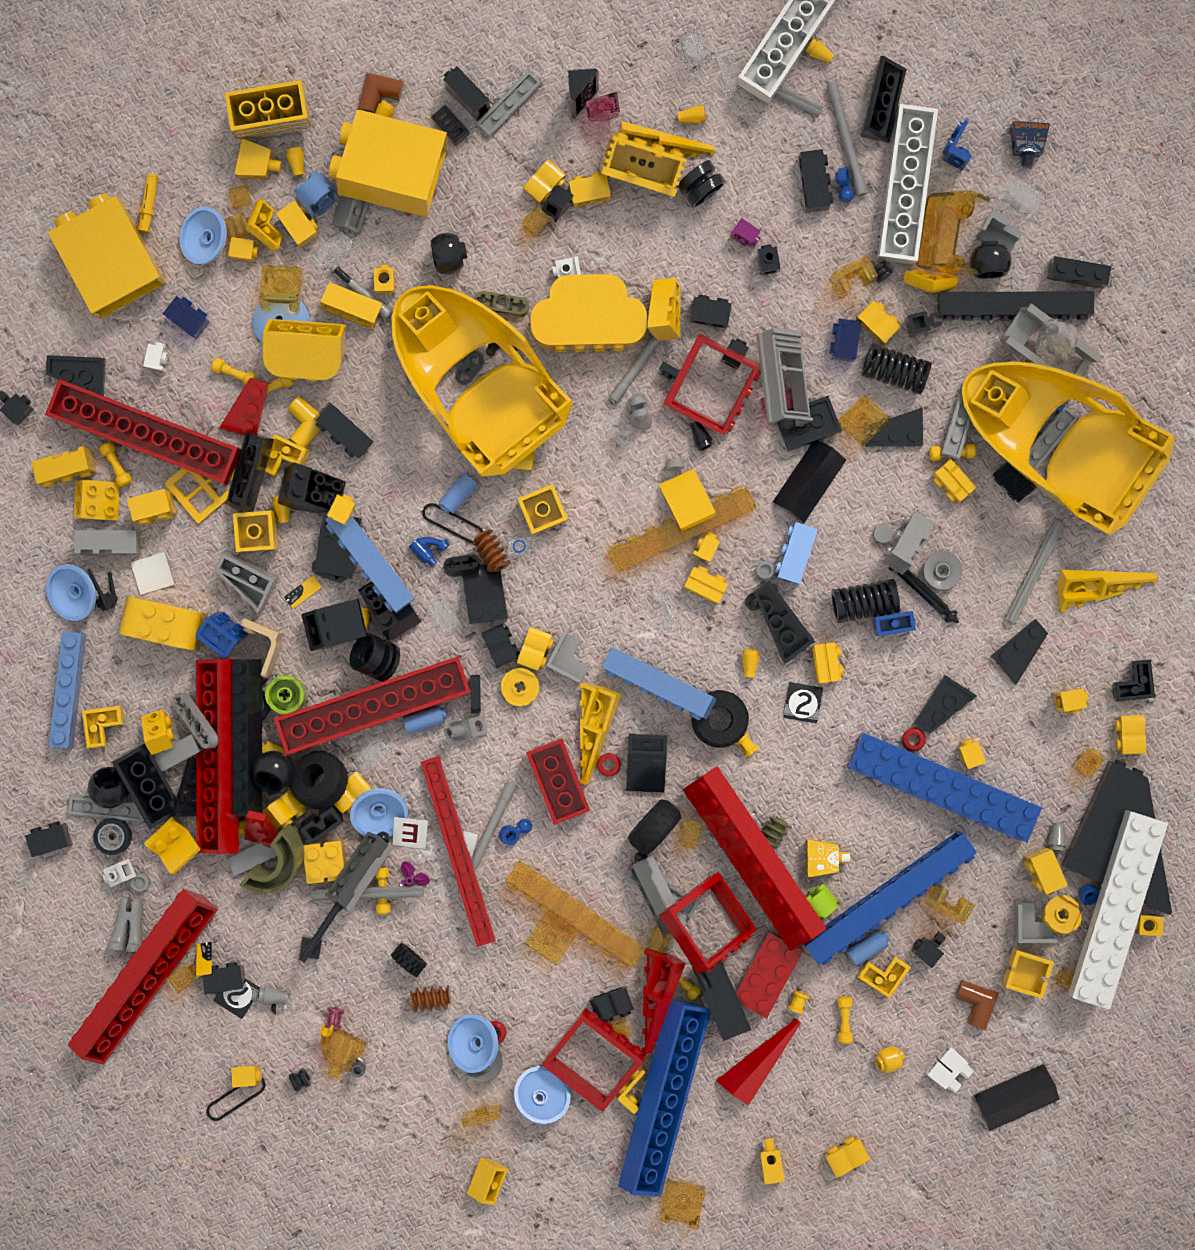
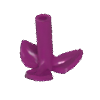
[399,861,430,886]

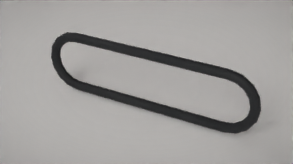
[422,503,483,543]
[206,1078,265,1121]

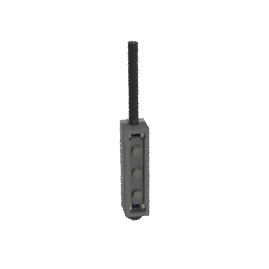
[298,831,393,963]
[629,852,711,992]

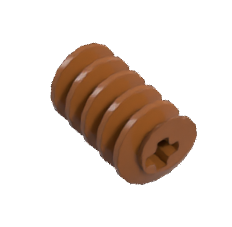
[473,529,511,572]
[410,985,451,1012]

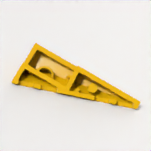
[618,121,715,162]
[1057,570,1158,613]
[580,682,622,785]

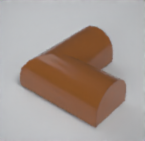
[358,72,404,114]
[955,980,999,1030]

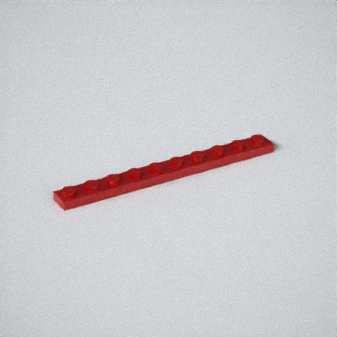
[421,756,496,947]

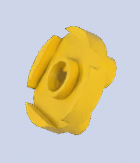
[501,668,539,706]
[1042,895,1082,935]

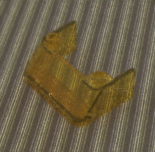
[916,190,990,275]

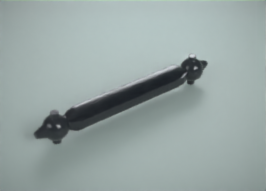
[888,567,959,624]

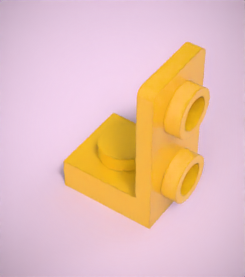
[617,1067,645,1114]

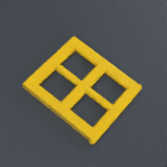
[164,468,234,524]

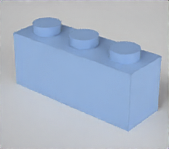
[775,522,818,585]

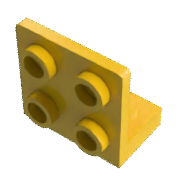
[73,480,120,521]
[144,817,200,875]

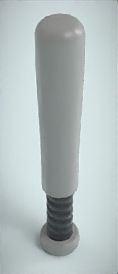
[329,262,392,319]

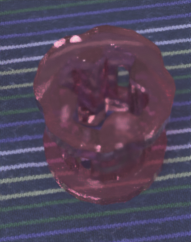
[325,1007,345,1030]

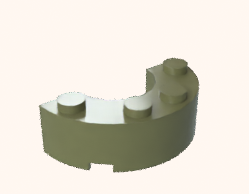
[239,823,304,895]

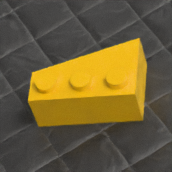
[647,278,681,341]
[31,446,97,488]

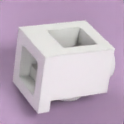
[552,256,581,278]
[143,342,168,373]
[103,859,136,887]

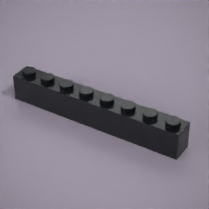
[938,291,1094,321]
[232,659,262,815]

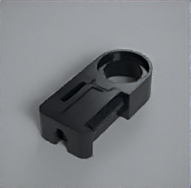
[471,675,481,713]

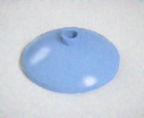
[179,207,227,265]
[253,293,310,343]
[46,564,96,621]
[350,788,408,836]
[448,1014,498,1073]
[513,1066,570,1125]

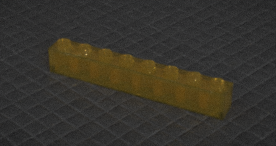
[607,486,757,573]
[505,860,646,969]

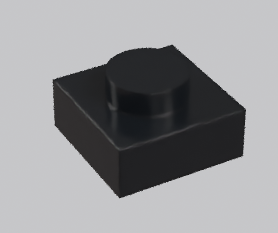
[659,361,680,380]
[300,936,322,959]

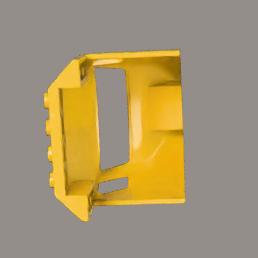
[392,285,573,477]
[962,362,1175,535]

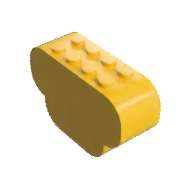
[531,274,647,353]

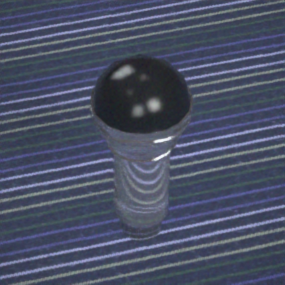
[271,1003,301,1015]

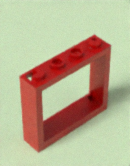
[663,333,761,436]
[659,872,757,974]
[542,1008,646,1112]

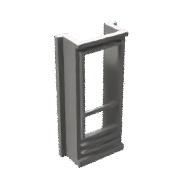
[1000,304,1102,377]
[756,328,813,427]

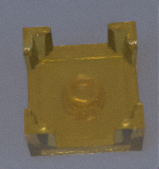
[829,255,878,300]
[259,265,303,312]
[924,884,975,925]
[660,1178,706,1229]

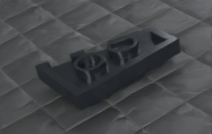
[46,355,106,396]
[865,407,923,447]
[991,619,1048,685]
[913,675,977,734]
[171,758,196,817]

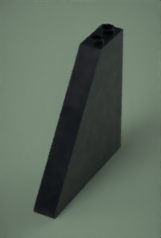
[1061,759,1172,915]

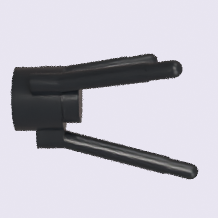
[87,569,118,612]

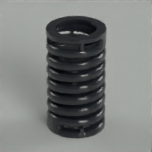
[861,343,932,395]
[831,579,900,623]

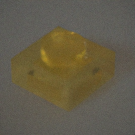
[228,185,252,209]
[608,1017,632,1037]

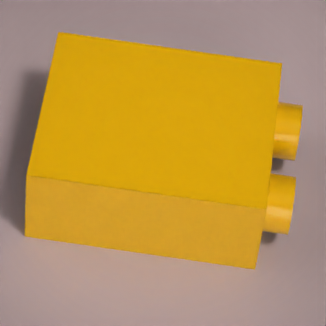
[329,109,447,217]
[48,193,167,319]

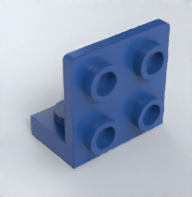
[942,118,972,171]
[196,611,249,659]

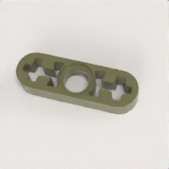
[474,291,529,316]

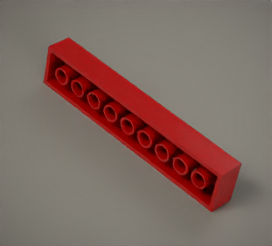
[45,379,241,486]
[274,656,471,755]
[196,659,240,854]
[682,766,826,951]
[67,888,218,1065]

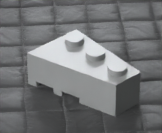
[883,511,935,574]
[74,527,140,555]
[215,551,279,613]

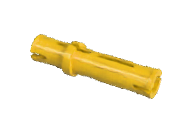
[138,174,159,233]

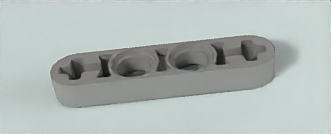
[173,693,218,749]

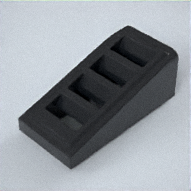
[431,105,470,146]

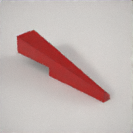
[642,949,686,1054]
[716,1018,801,1106]

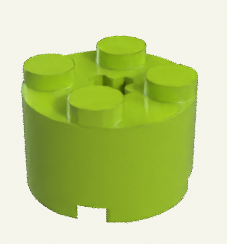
[265,676,307,714]
[806,883,841,919]

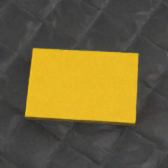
[659,469,717,532]

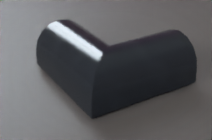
[1112,659,1155,702]

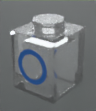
[508,536,535,557]

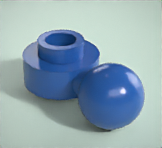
[835,167,854,203]
[499,819,532,846]
[1079,885,1100,905]

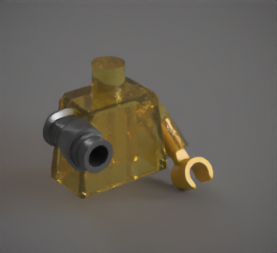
[320,1023,368,1078]

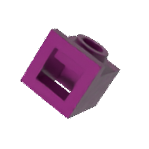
[730,218,761,247]

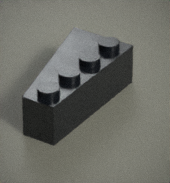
[753,578,815,665]

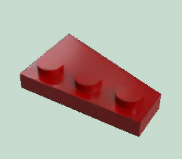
[219,378,269,435]
[244,811,278,847]

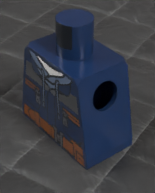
[1010,121,1050,167]

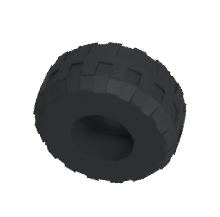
[691,690,749,748]
[289,750,348,810]
[628,799,681,855]

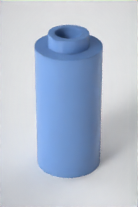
[439,473,478,514]
[403,705,448,735]
[846,930,890,966]

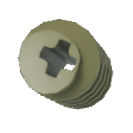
[761,816,792,848]

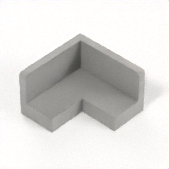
[975,209,1023,252]
[546,632,589,683]
[1014,902,1057,943]

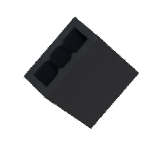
[443,66,491,121]

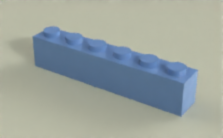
[325,515,415,613]
[49,631,86,748]
[602,647,717,721]

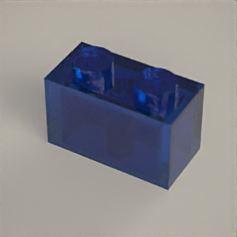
[163,296,210,340]
[829,318,862,362]

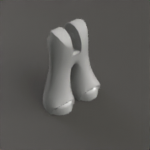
[626,393,652,430]
[107,896,143,952]

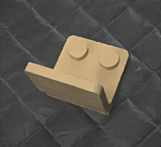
[240,618,284,678]

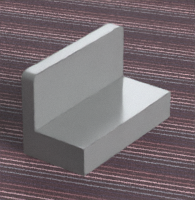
[332,196,369,233]

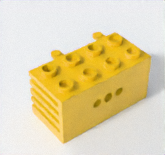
[599,131,687,197]

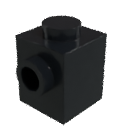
[757,244,781,275]

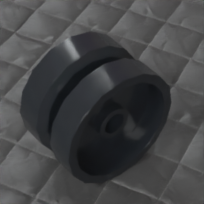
[676,160,726,208]

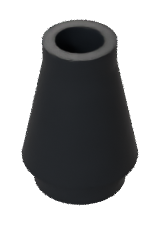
[690,421,713,451]

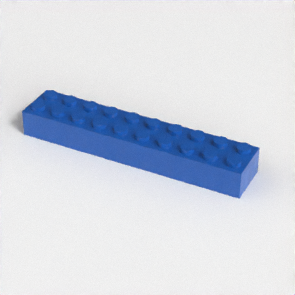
[846,732,1042,843]
[804,831,977,965]
[618,999,711,1197]

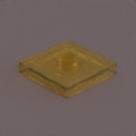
[838,395,891,446]
[524,911,578,966]
[461,1103,502,1127]

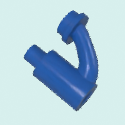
[409,537,450,567]

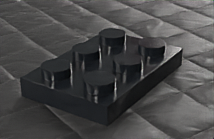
[776,396,842,452]

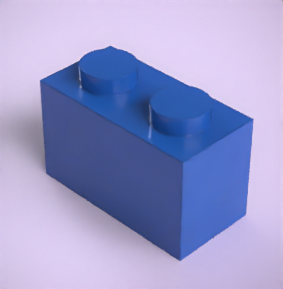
[872,611,916,636]

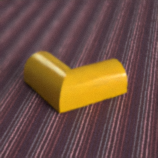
[245,198,283,252]
[904,270,959,293]
[288,396,321,448]
[265,434,309,477]
[82,706,124,749]
[857,956,911,999]

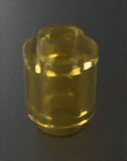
[649,925,672,952]

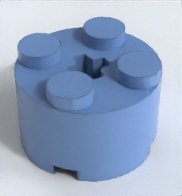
[294,171,339,217]

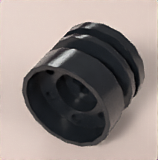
[349,633,401,682]

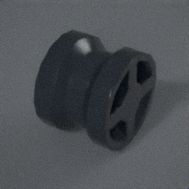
[869,260,894,284]
[289,1068,311,1092]

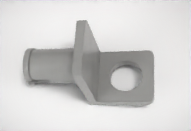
[444,716,487,741]

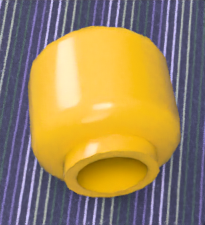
[875,1045,905,1074]

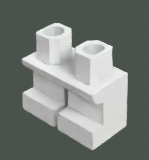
[925,1044,973,1093]

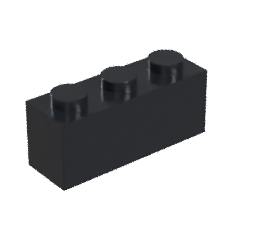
[798,149,833,213]
[1047,256,1111,289]
[314,402,374,459]

